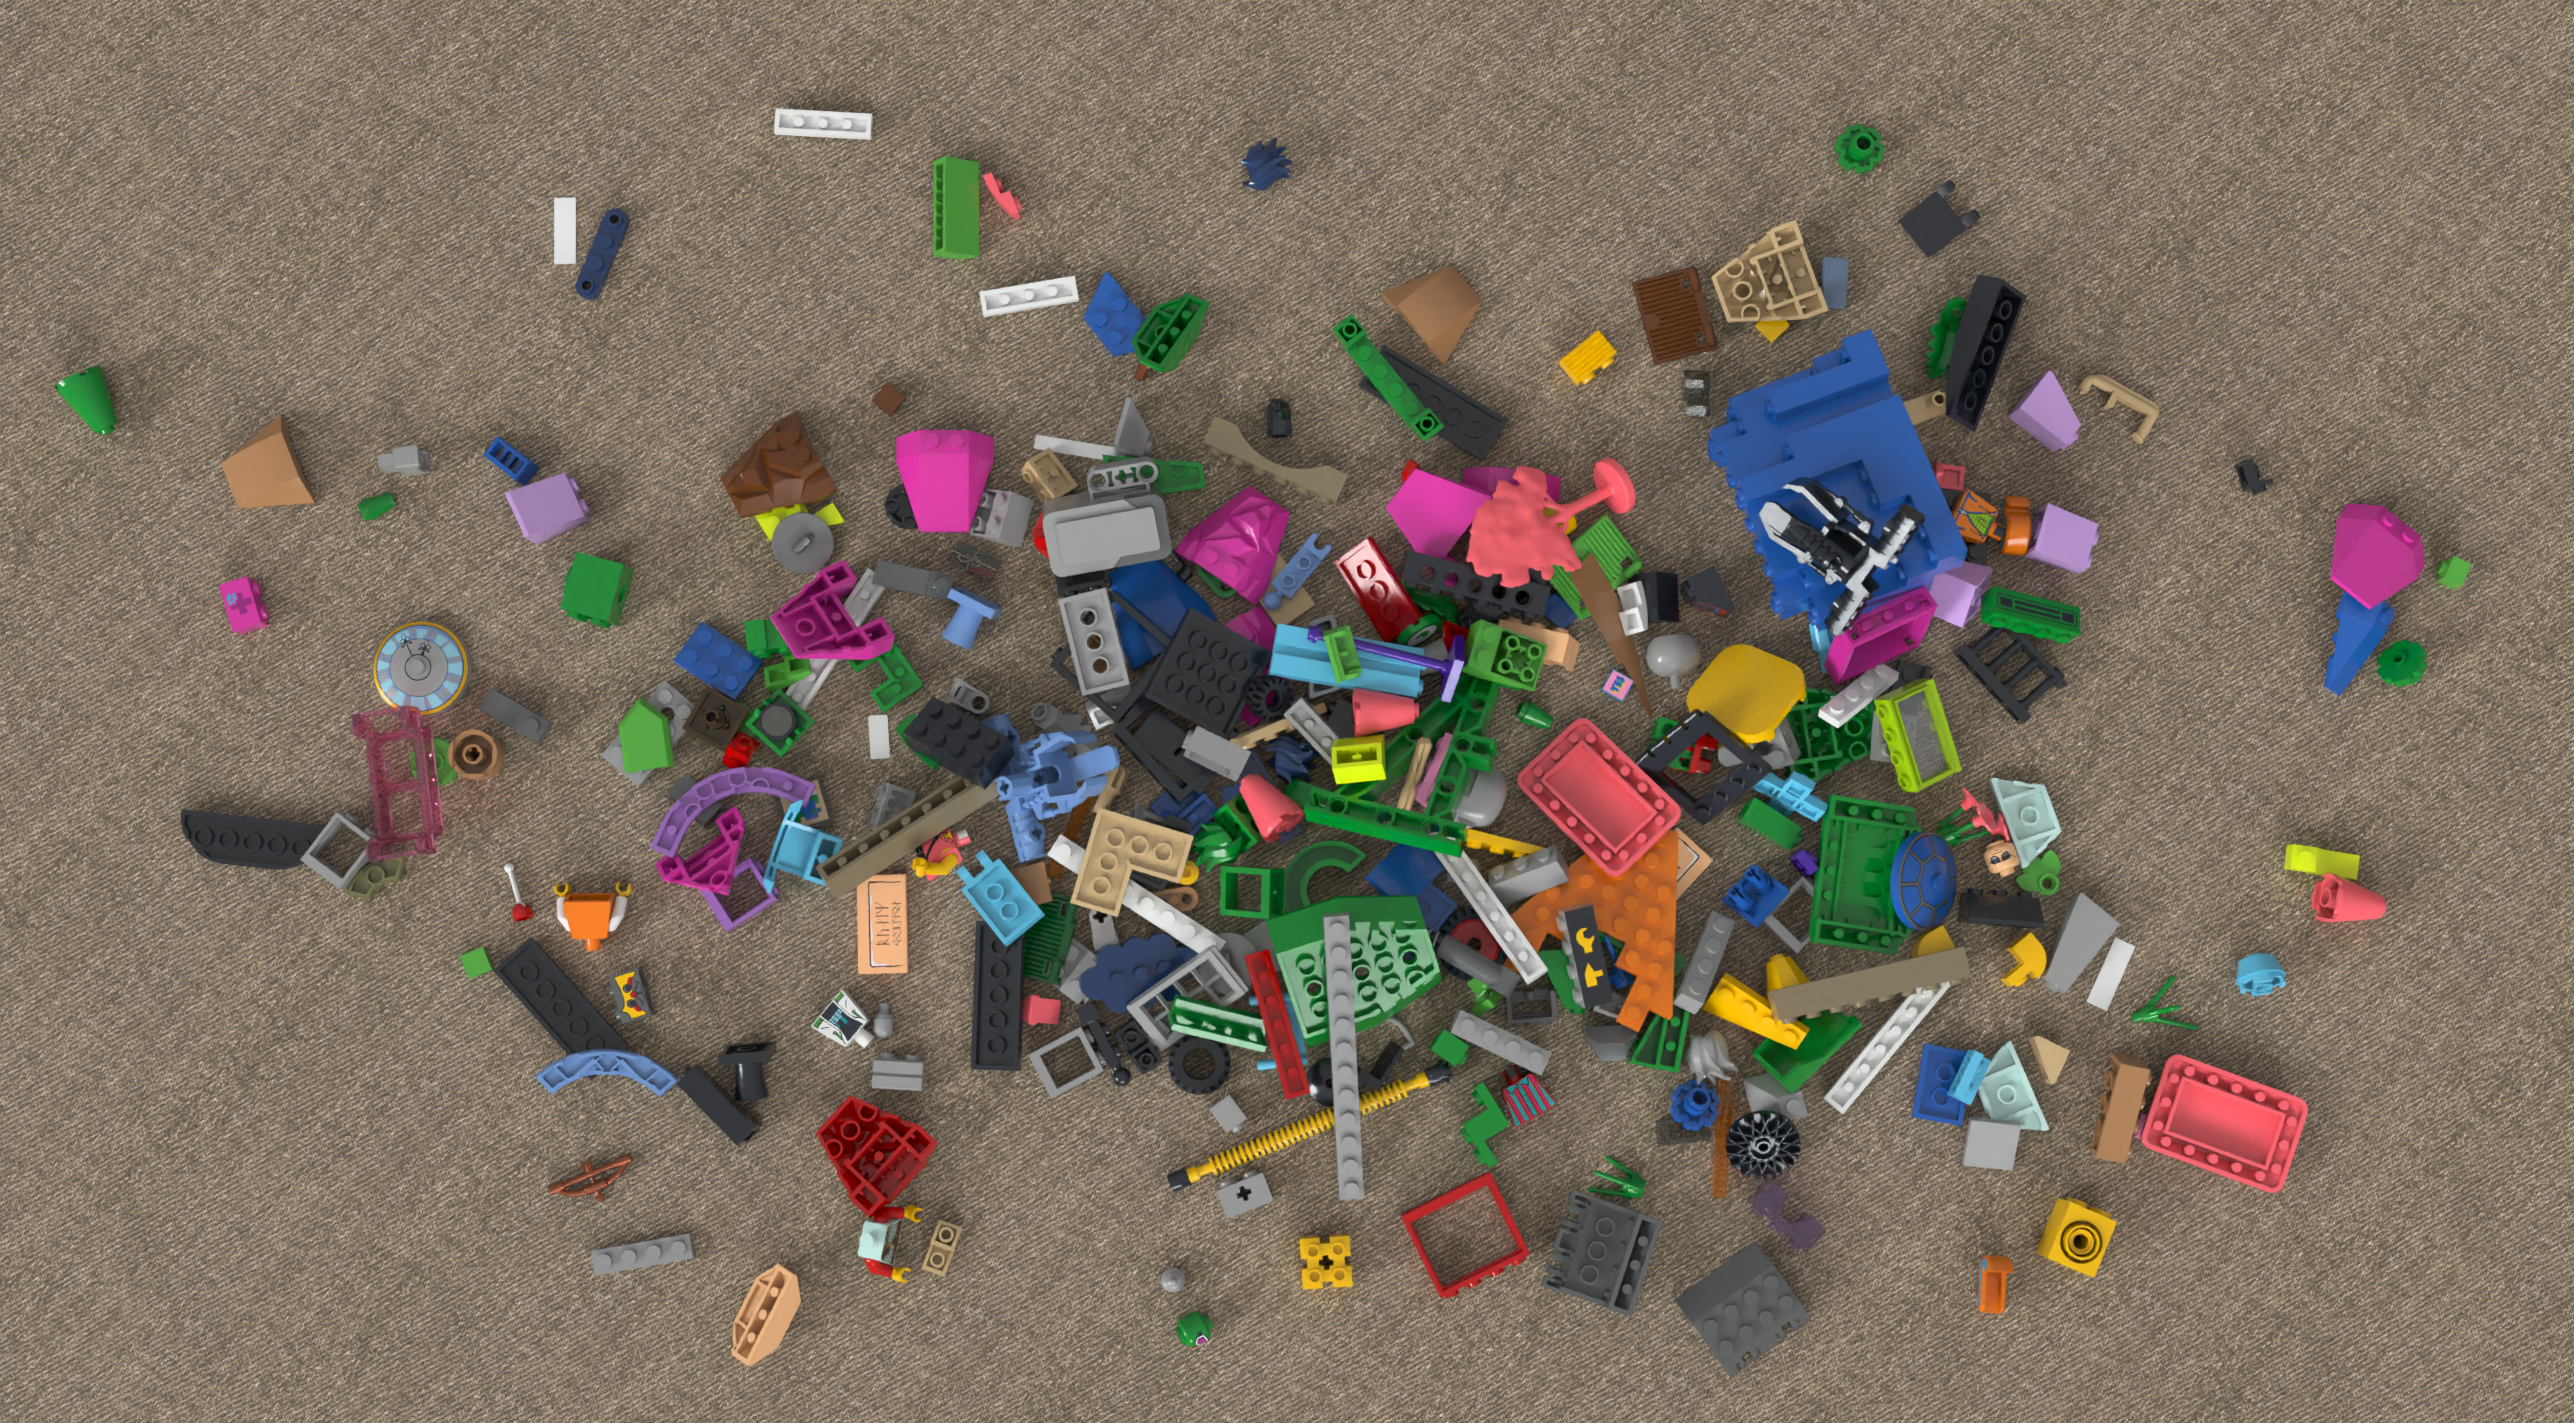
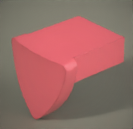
[1932,462,1965,491]
[1023,994,1061,1025]

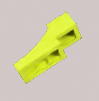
[2284,844,2360,880]

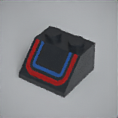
[1680,566,1736,618]

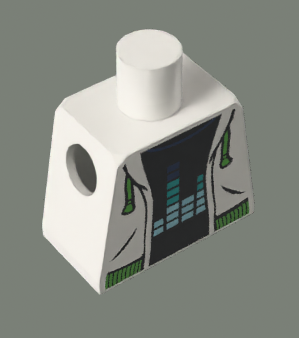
[811,990,874,1049]

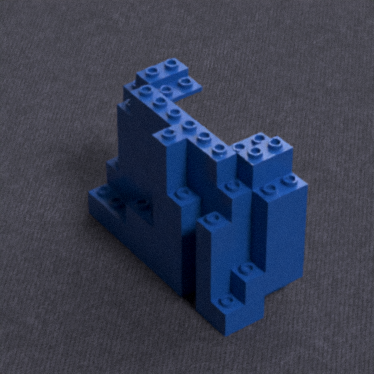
[1707,329,1968,632]

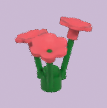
[1935,787,2010,847]

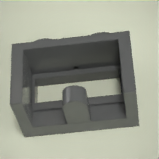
[1504,987,1557,1028]

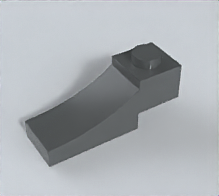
[872,560,954,600]
[478,687,554,744]

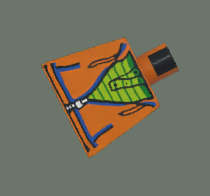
[1951,488,2006,544]

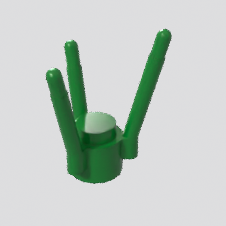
[1587,1156,1646,1200]

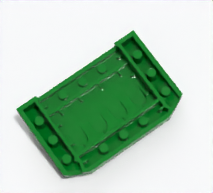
[1809,794,1922,955]

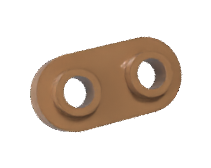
[1154,886,1199,912]

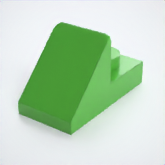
[1467,978,1502,1017]

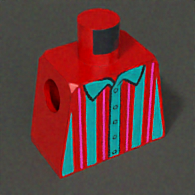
[1500,1065,1557,1128]

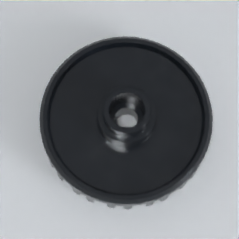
[1725,1110,1801,1180]

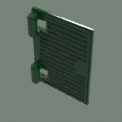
[1024,892,1081,986]

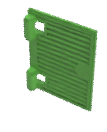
[1549,513,1643,621]

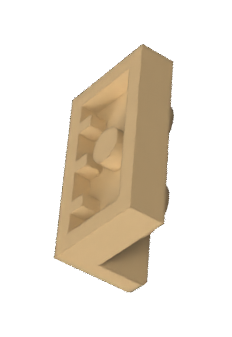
[1021,448,1078,503]

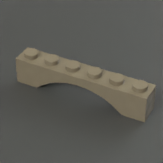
[1203,416,1348,506]

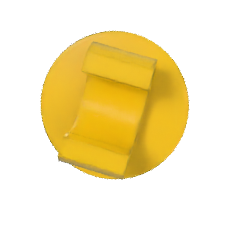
[1180,860,1199,885]

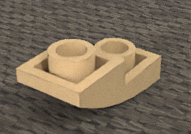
[921,1219,962,1277]

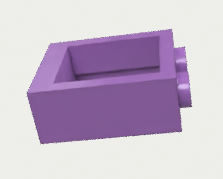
[700,858,780,932]

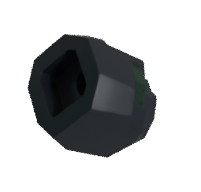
[1266,399,1292,438]

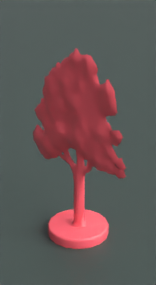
[1466,457,1636,588]

